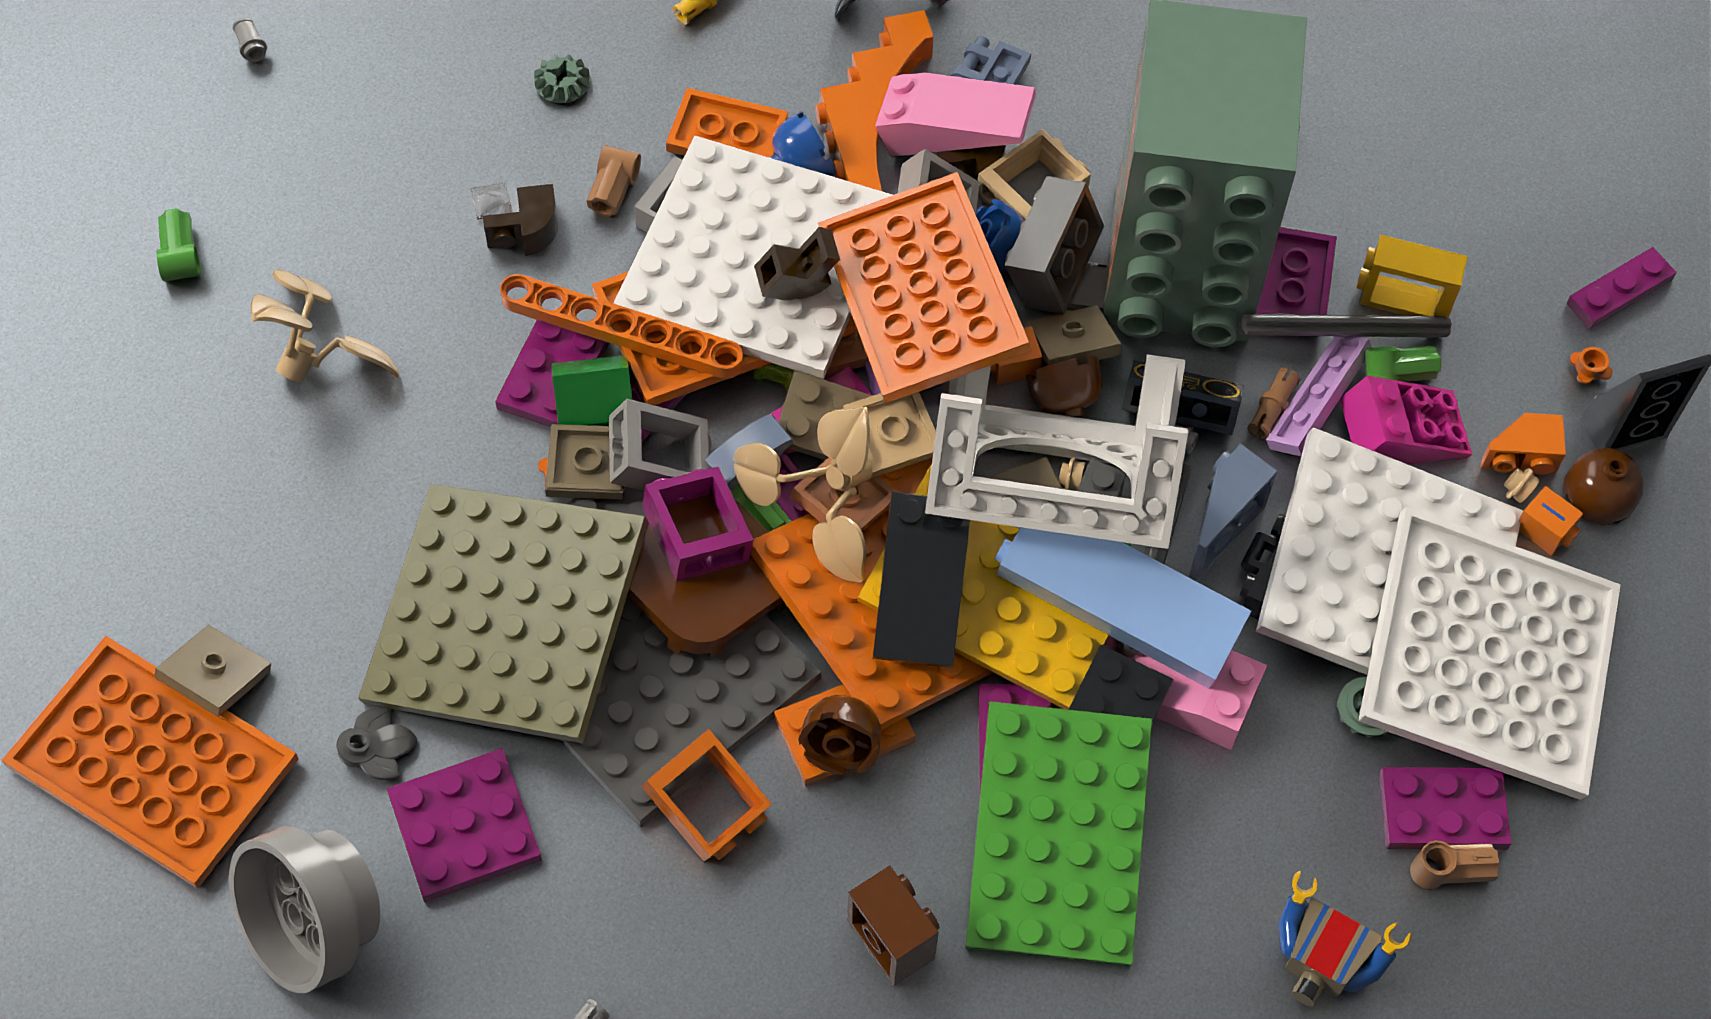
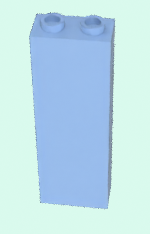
[995,526,1251,689]

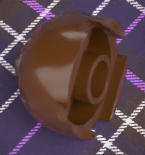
[1026,356,1103,418]
[1563,448,1644,525]
[798,695,882,775]

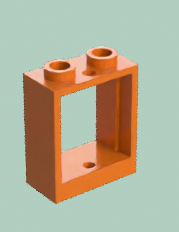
[641,729,772,861]

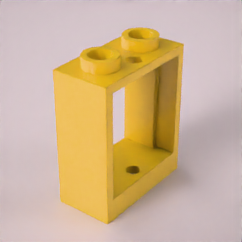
[1356,234,1468,318]

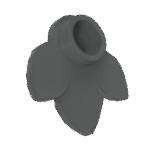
[336,707,417,780]

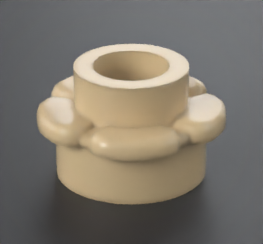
[1059,457,1086,491]
[1504,468,1539,503]

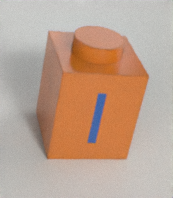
[1518,486,1583,556]

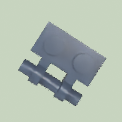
[951,36,1031,85]

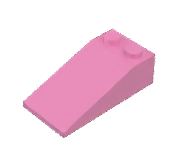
[875,73,1037,157]
[1104,636,1267,750]

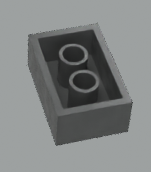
[1005,176,1104,314]

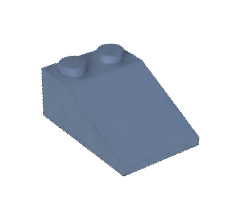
[1189,444,1277,581]

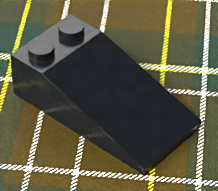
[1581,354,1711,451]
[872,492,970,668]

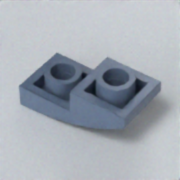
[705,414,795,490]

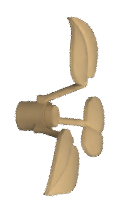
[250,269,399,382]
[733,407,872,582]

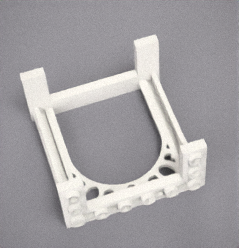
[925,354,1188,549]

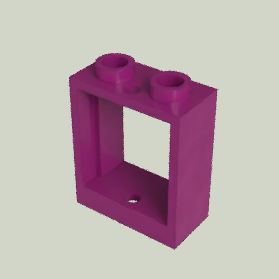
[642,466,754,581]

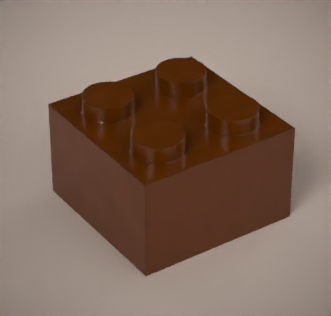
[847,865,940,986]

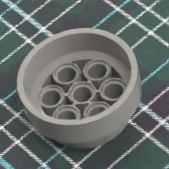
[229,826,380,993]

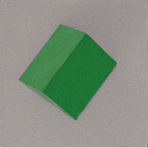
[552,355,632,426]

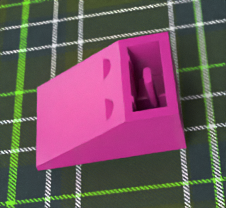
[1340,376,1472,465]

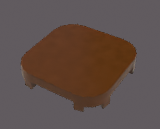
[627,495,786,658]

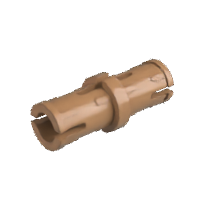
[1247,368,1301,440]

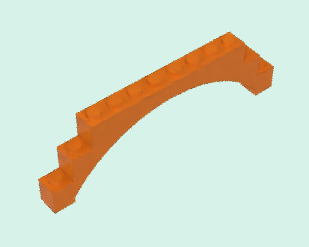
[815,10,1042,385]

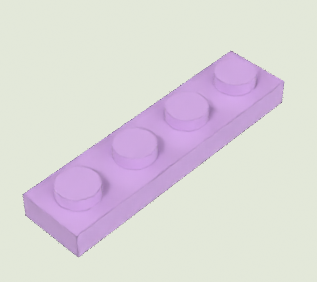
[1266,336,1372,456]

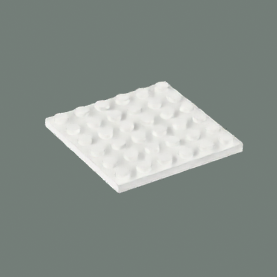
[614,136,892,379]
[1256,427,1523,675]
[1358,507,1621,800]

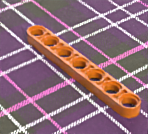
[500,274,744,379]

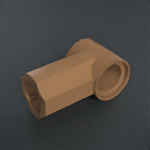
[587,145,641,218]
[1410,840,1499,890]

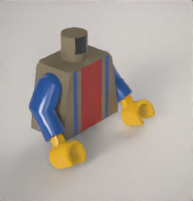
[1278,871,1412,1006]

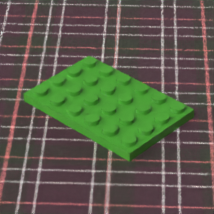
[965,701,1152,966]

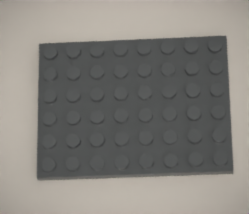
[559,486,821,827]

